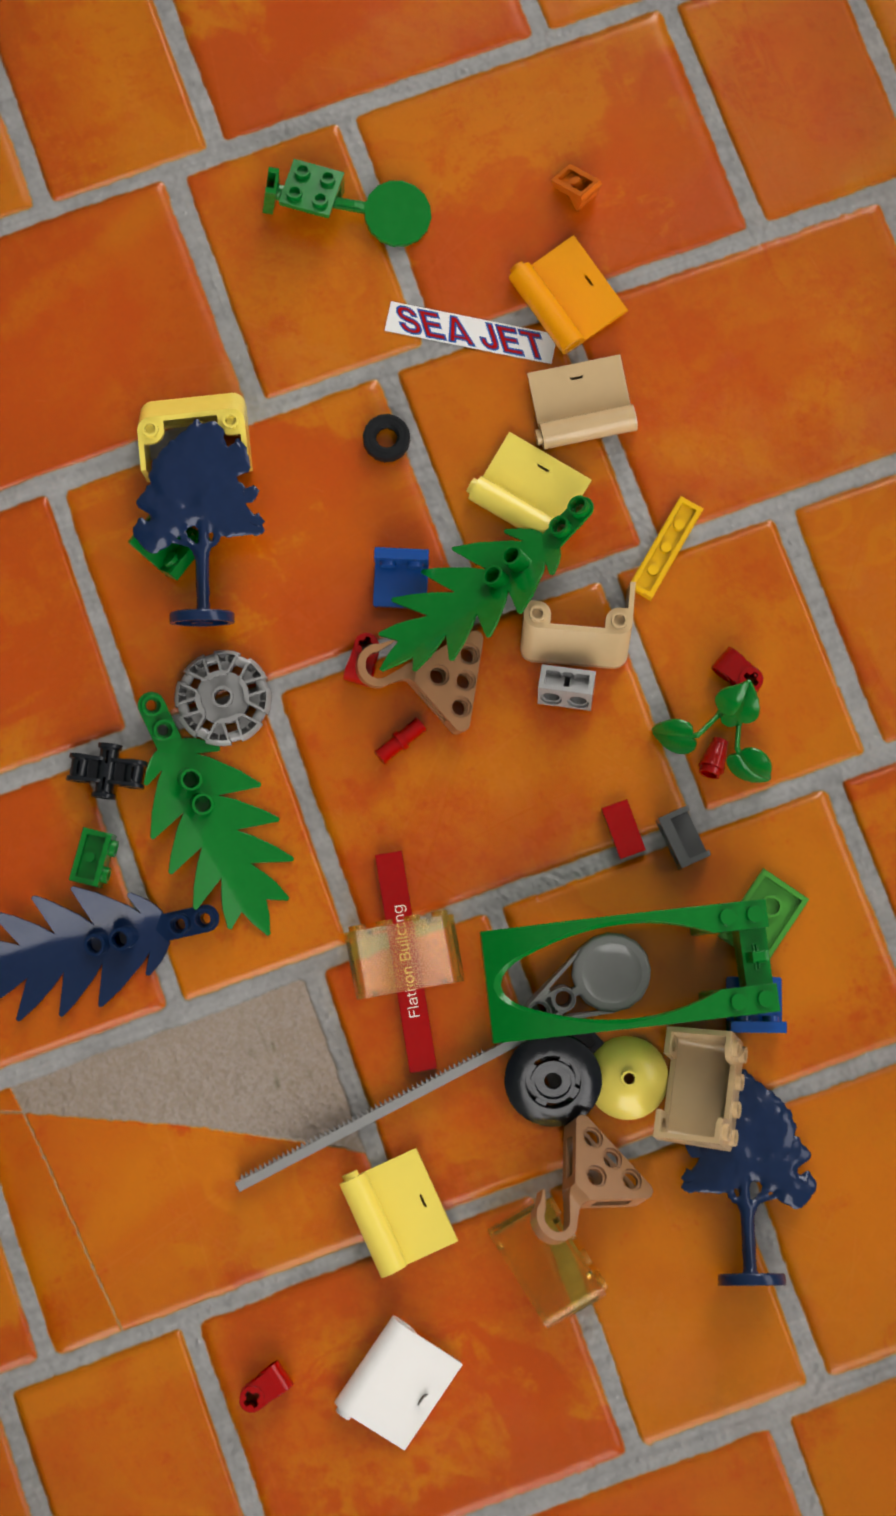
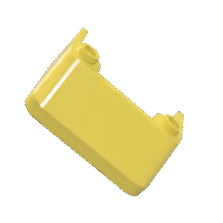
[137,393,253,482]

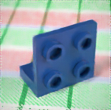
[373,547,429,608]
[726,977,787,1033]

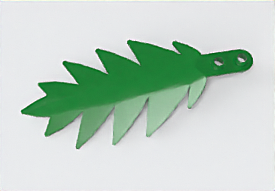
[378,495,594,672]
[138,692,294,936]

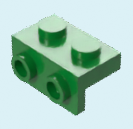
[69,827,119,889]

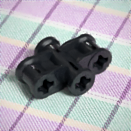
[66,742,148,800]

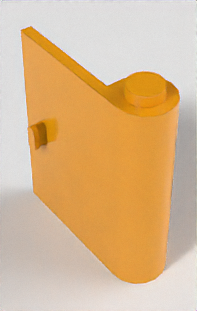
[509,235,628,354]

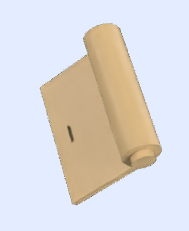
[527,354,638,450]

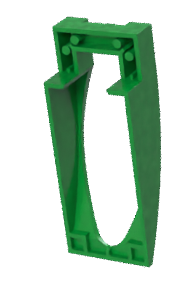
[480,899,780,1044]

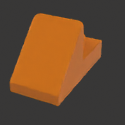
[551,164,602,212]

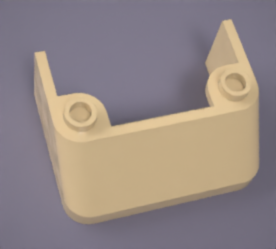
[520,582,636,669]

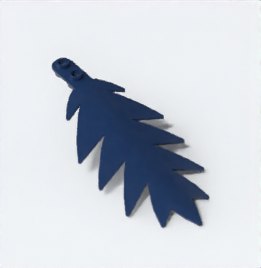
[0,886,219,1021]

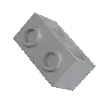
[537,664,596,711]

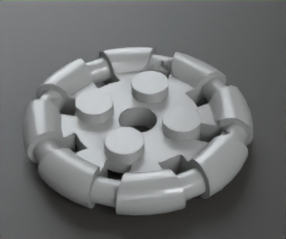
[174,650,272,746]

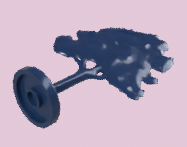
[133,419,265,627]
[681,1069,817,1286]

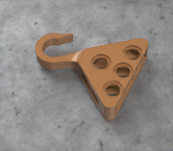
[355,630,483,734]
[530,1115,653,1245]

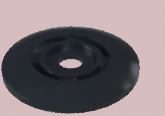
[504,1036,602,1127]

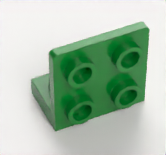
[279,159,344,218]
[128,515,210,580]

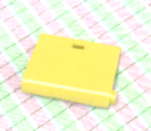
[466,432,592,533]
[339,1148,458,1278]

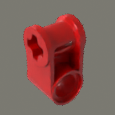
[343,633,380,687]
[711,646,764,692]
[239,1360,294,1413]

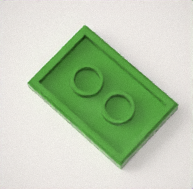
[717,868,809,958]

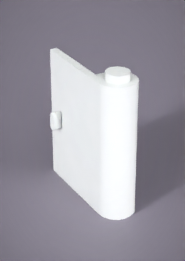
[334,1315,463,1451]

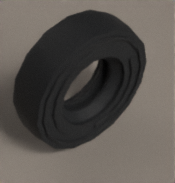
[363,414,411,462]

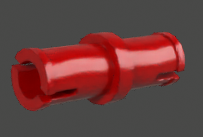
[374,717,427,764]

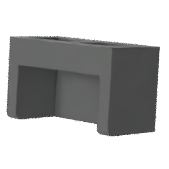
[656,805,711,870]

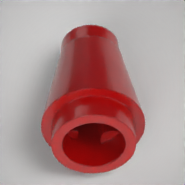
[698,737,728,779]

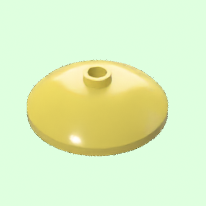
[594,1036,669,1120]

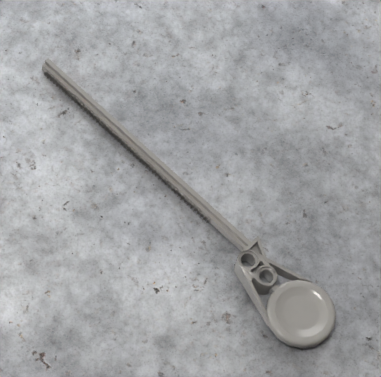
[235,932,651,1192]

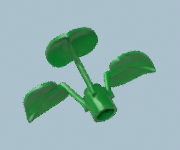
[652,679,772,783]

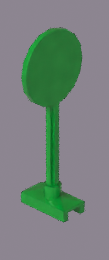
[262,167,431,247]

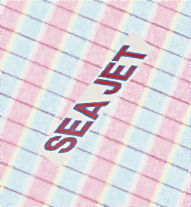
[385,301,556,364]

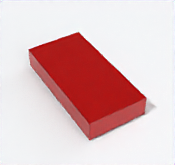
[601,799,646,860]

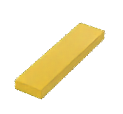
[631,496,704,601]

